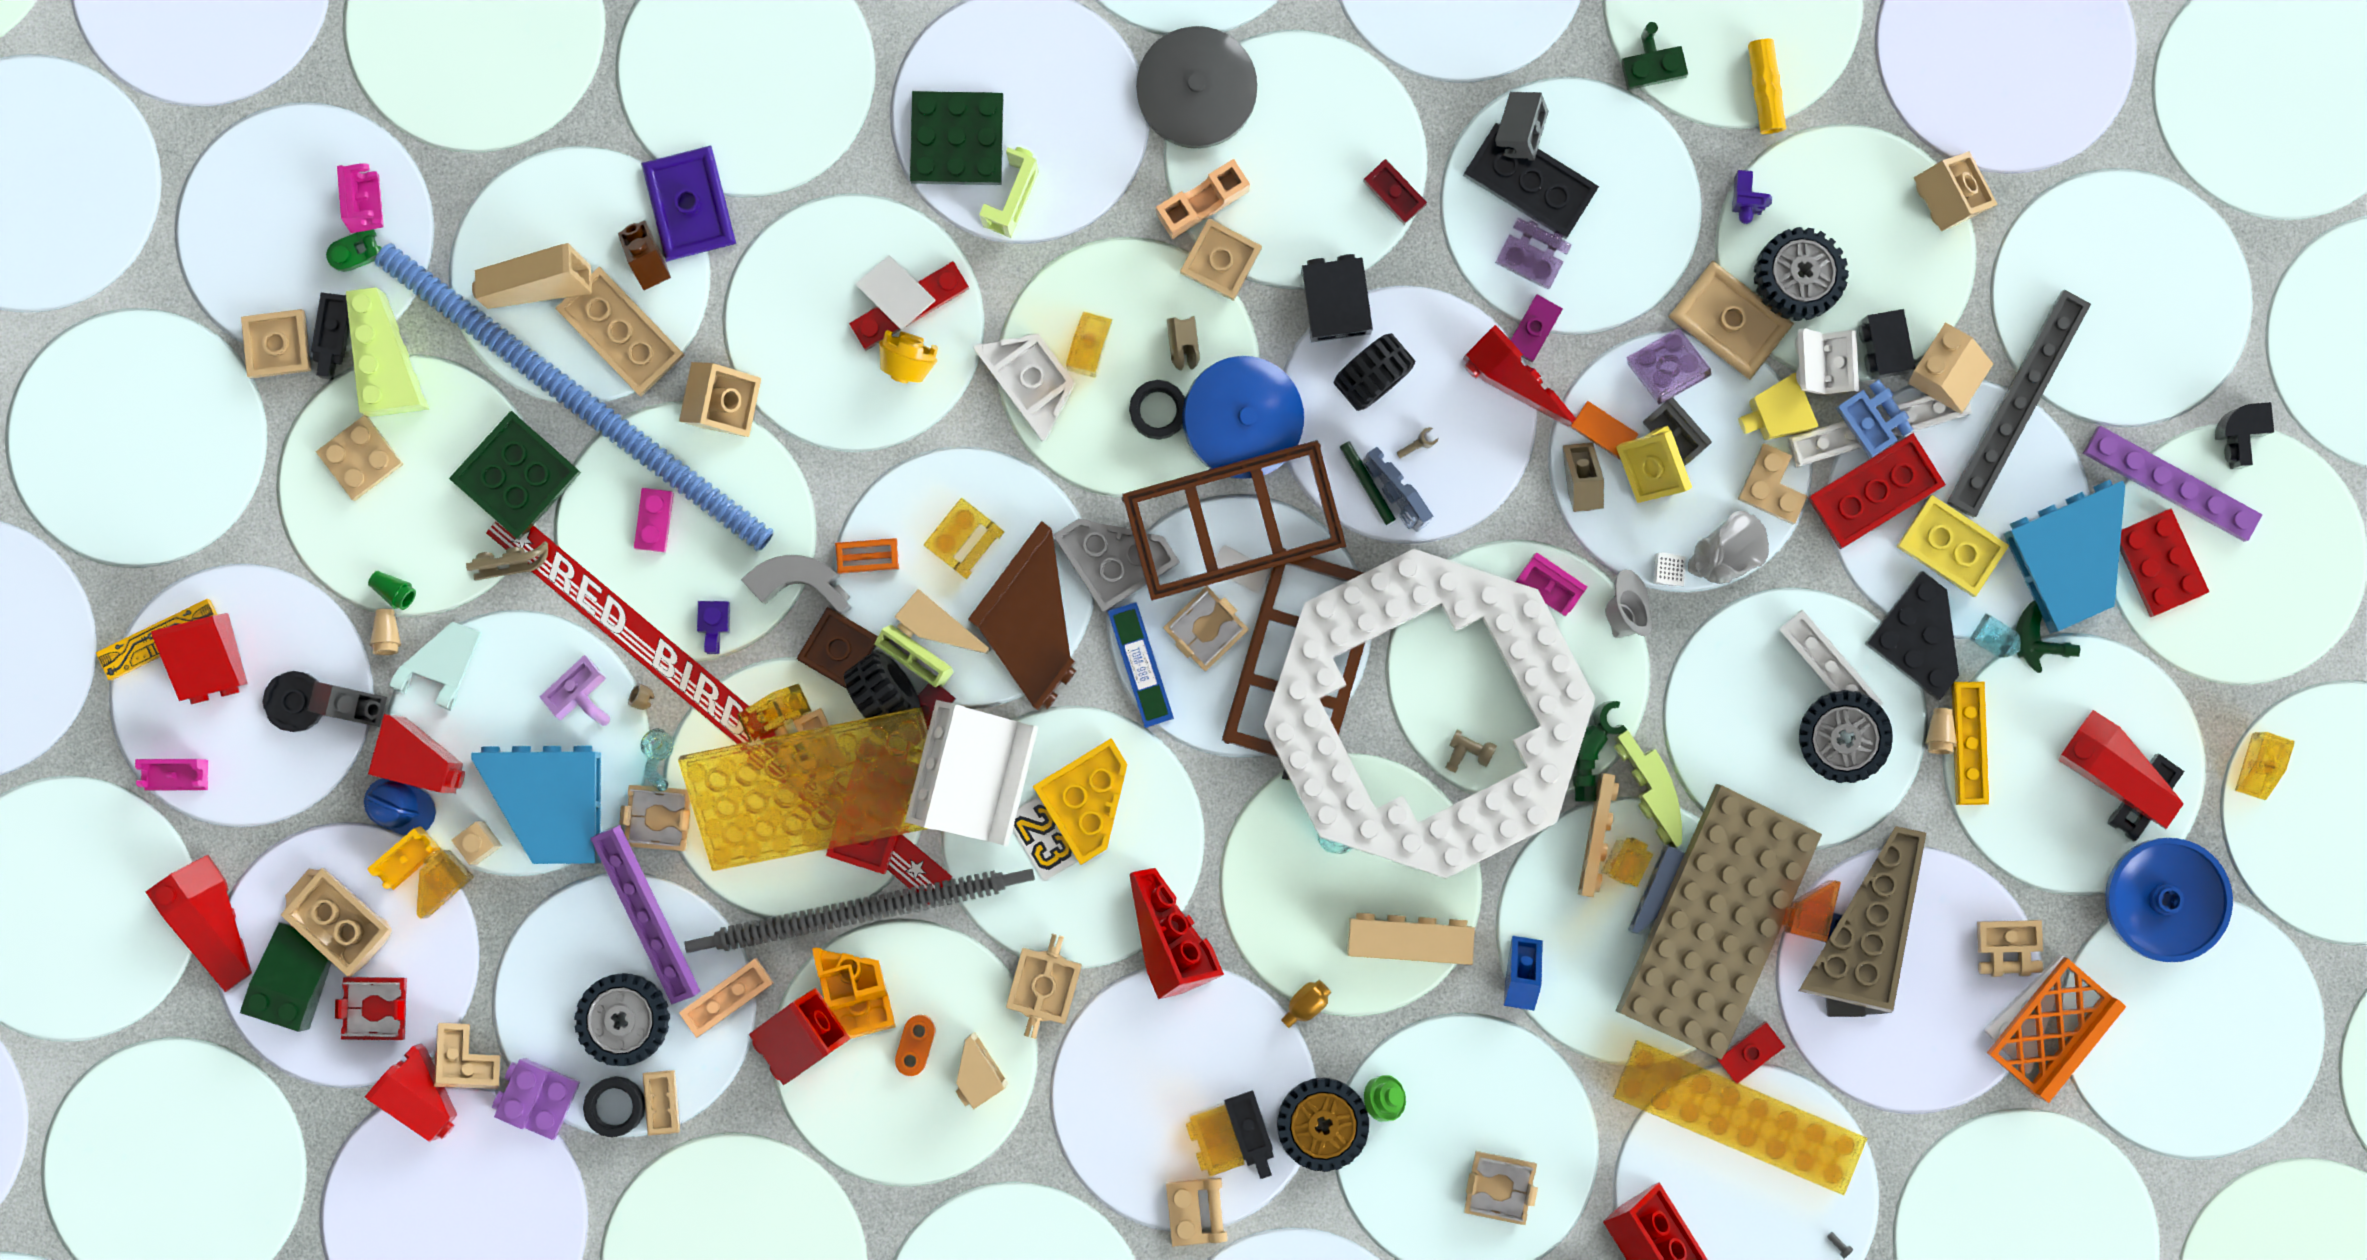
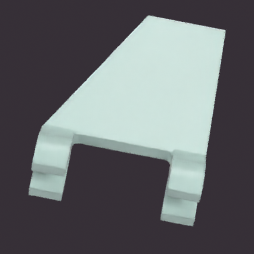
[390,622,482,711]

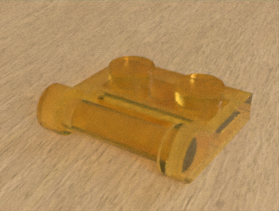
[923,497,1005,580]

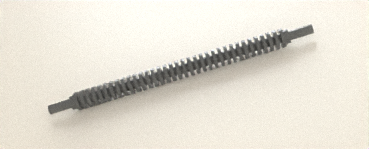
[684,868,1035,953]

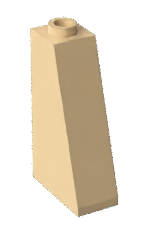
[472,243,592,309]

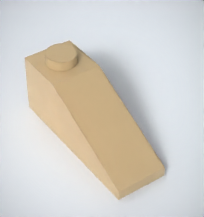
[894,589,991,654]

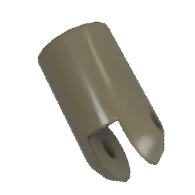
[1166,316,1200,371]

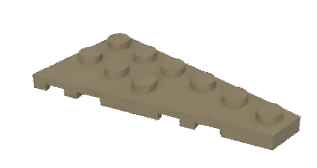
[1798,826,1926,1013]

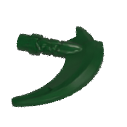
[2015,600,2081,673]

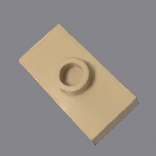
[642,1070,680,1136]

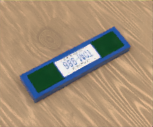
[1107,602,1174,728]

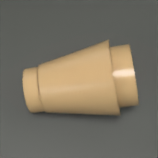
[370,609,401,655]
[1925,708,1957,755]

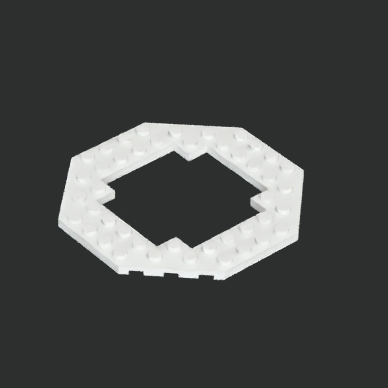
[1263,549,1596,879]

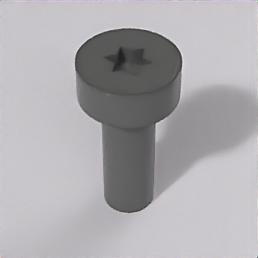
[1827,1232,1854,1259]

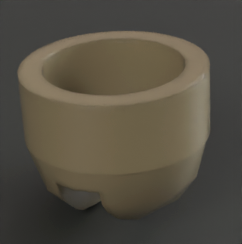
[628,683,655,710]

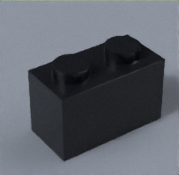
[1858,309,1916,380]

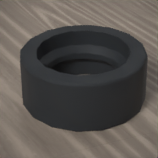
[1129,379,1185,440]
[583,1076,645,1138]

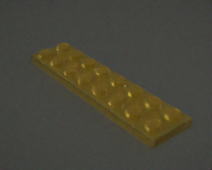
[1612,1040,1868,1196]

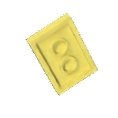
[1896,495,2009,597]

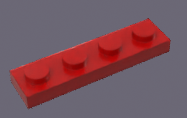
[849,261,970,351]

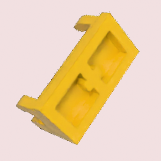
[367,826,441,890]

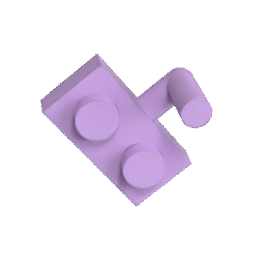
[539,655,610,726]

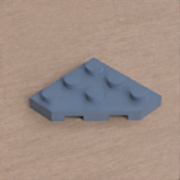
[1364,447,1434,532]

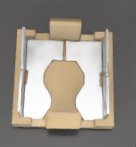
[1163,586,1249,672]
[619,785,692,851]
[1464,1150,1538,1226]

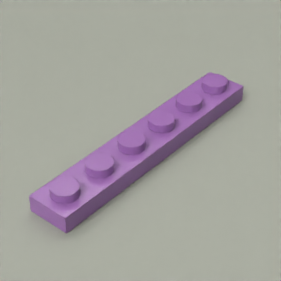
[2083,426,2263,542]
[590,825,701,1005]

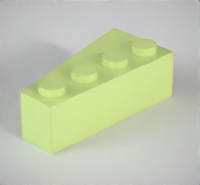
[346,287,430,417]

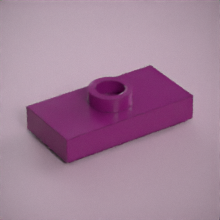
[1511,294,1563,363]

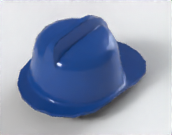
[364,778,436,835]

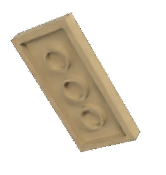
[555,266,685,397]

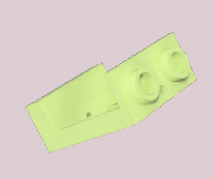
[979,147,1039,239]

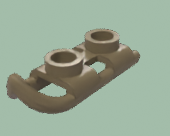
[466,541,548,581]

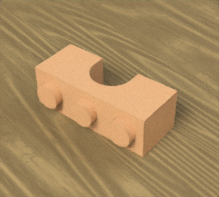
[1156,159,1250,240]

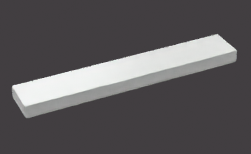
[1787,395,1973,468]

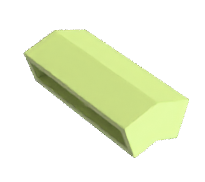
[874,624,954,687]

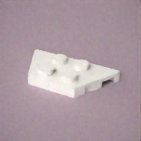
[973,333,1075,442]

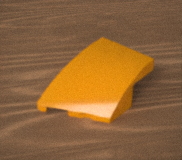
[812,947,896,1039]

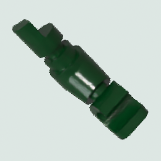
[1573,701,1628,802]

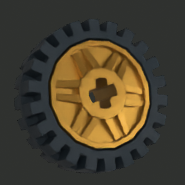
[1277,1077,1369,1172]

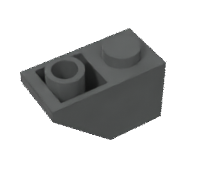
[307,681,387,727]

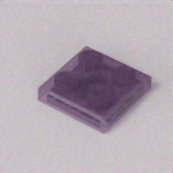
[1626,328,1712,405]

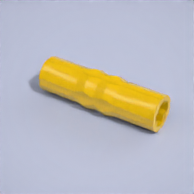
[1748,38,1786,134]

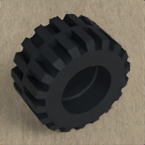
[1333,333,1416,411]
[844,650,921,735]

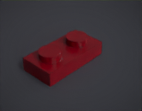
[1363,159,1427,225]

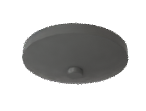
[1136,26,1258,148]

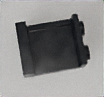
[1301,254,1373,343]

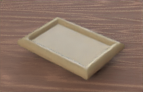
[1668,260,1794,380]

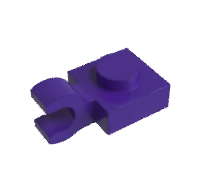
[697,601,730,654]

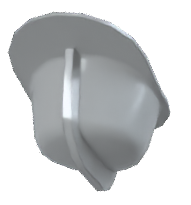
[1605,569,1652,638]

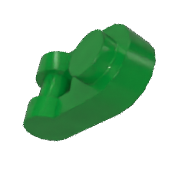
[326,229,382,272]

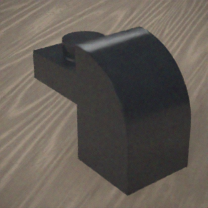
[2215,402,2274,469]

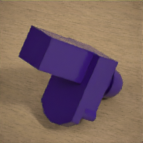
[1732,170,1772,224]

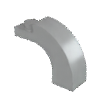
[741,555,852,615]

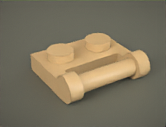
[1166,1178,1228,1247]

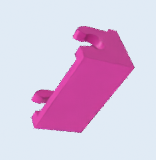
[337,163,384,233]
[1515,552,1588,617]
[135,759,208,791]

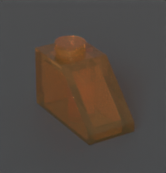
[1782,880,1841,942]

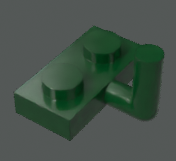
[1621,22,1688,90]

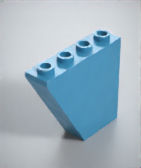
[2003,480,2125,634]
[471,746,601,864]

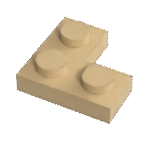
[1737,443,1808,525]
[434,1023,500,1089]

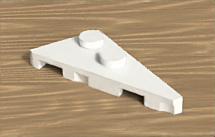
[1983,955,2065,1074]

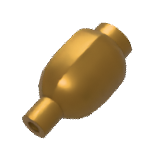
[1281,979,1332,1028]

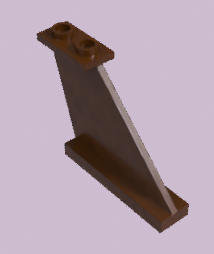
[968,521,1077,712]

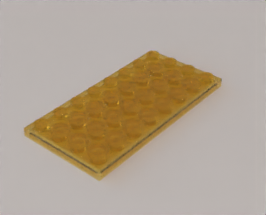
[678,707,929,871]

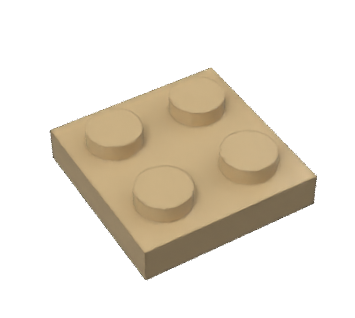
[1180,218,1262,301]
[241,309,311,378]
[315,415,404,501]

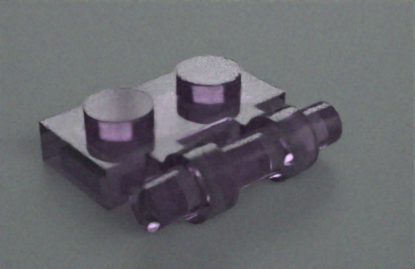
[1495,217,1572,290]

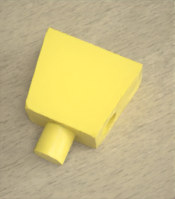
[1738,373,1818,440]

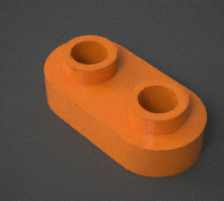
[895,1014,936,1076]

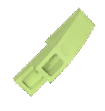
[1614,730,1682,847]

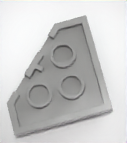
[1053,518,1180,613]

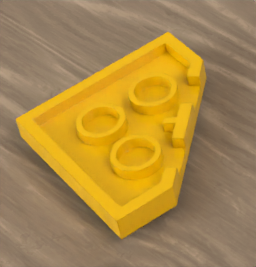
[1033,738,1128,865]

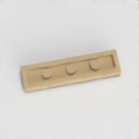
[1577,773,1619,898]

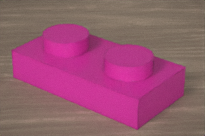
[634,488,674,553]

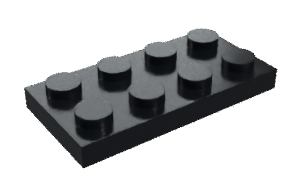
[1463,123,1600,239]

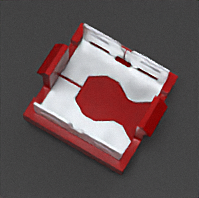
[335,977,407,1040]

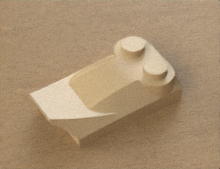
[281,868,393,977]

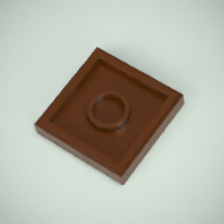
[796,606,878,689]

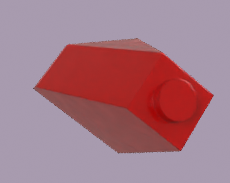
[364,1043,457,1142]

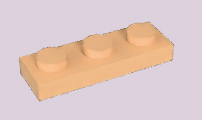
[679,958,774,1038]

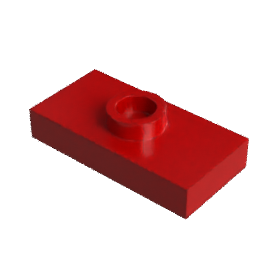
[1716,1021,1785,1084]

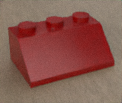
[1603,1182,1708,1260]

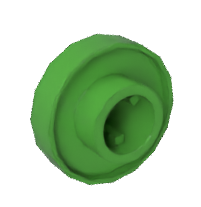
[1364,1075,1406,1122]

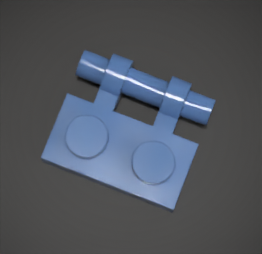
[1836,379,1914,458]

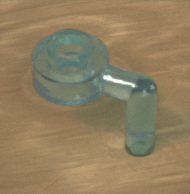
[640,728,674,791]

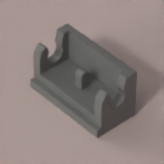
[1495,92,1549,160]
[1642,397,1713,466]

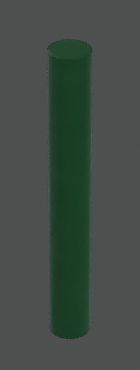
[1339,441,1396,526]

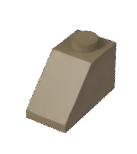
[1563,442,1604,512]

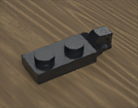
[311,292,349,380]
[1224,1090,1274,1179]

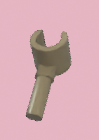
[1396,427,1439,459]

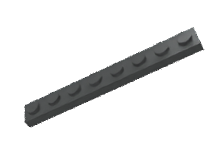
[1947,289,2091,518]

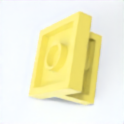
[1616,425,1692,503]

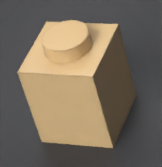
[451,821,502,865]

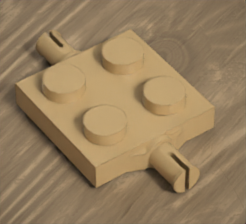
[1006,933,1082,1039]

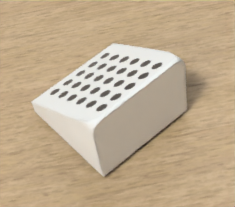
[1653,552,1686,587]

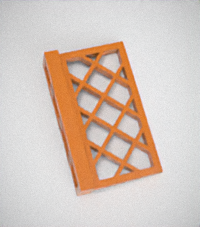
[1987,957,2127,1103]

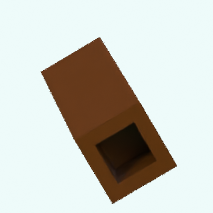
[618,220,671,291]

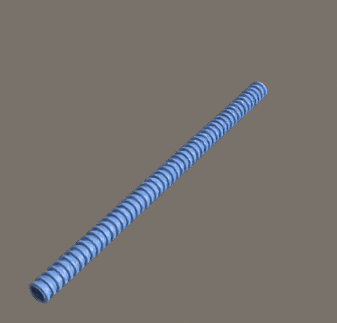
[375,243,773,552]

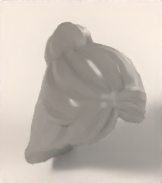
[1688,510,1769,584]

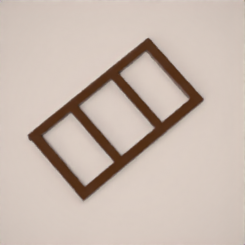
[1121,440,1347,601]
[1221,548,1365,758]

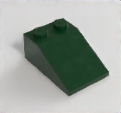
[240,922,332,1032]

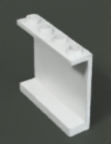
[905,700,1038,847]

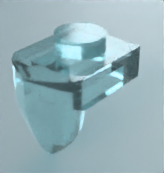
[1970,613,2021,658]

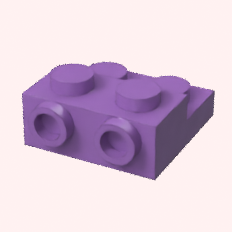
[492,1058,581,1140]

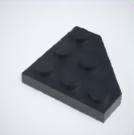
[1864,571,1959,700]

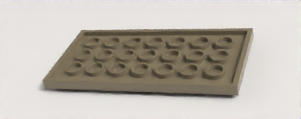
[1615,784,1822,1060]

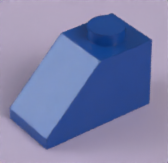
[1504,936,1543,1011]

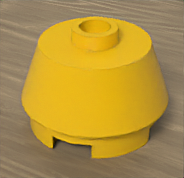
[879,330,938,384]

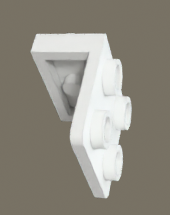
[1795,328,1859,396]

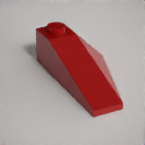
[1463,325,1577,427]
[2058,710,2184,830]
[145,855,252,992]
[1129,868,1224,1000]

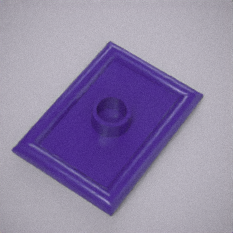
[641,145,736,262]

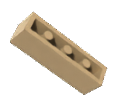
[1347,913,1475,965]

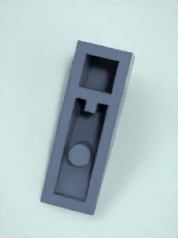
[1628,845,1685,934]

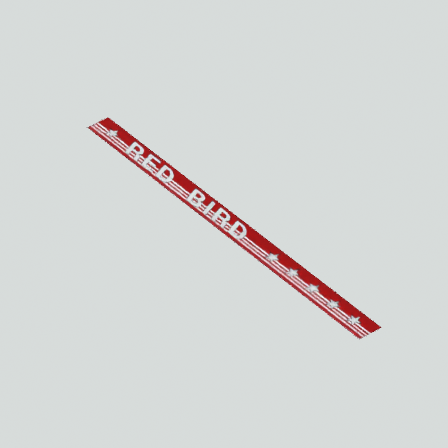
[486,521,953,905]

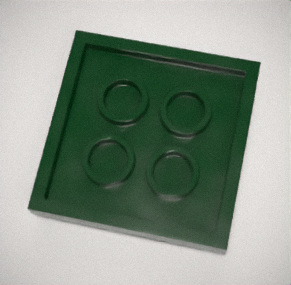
[910,91,1004,185]
[449,411,581,540]

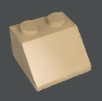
[1913,151,1998,231]
[1908,322,1993,414]
[679,362,762,437]
[956,1032,1009,1110]

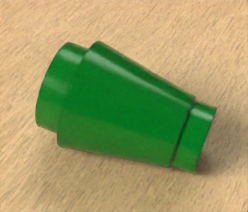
[368,570,416,610]

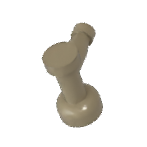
[1445,729,1497,773]

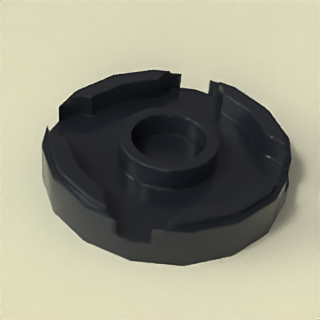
[262,671,323,732]

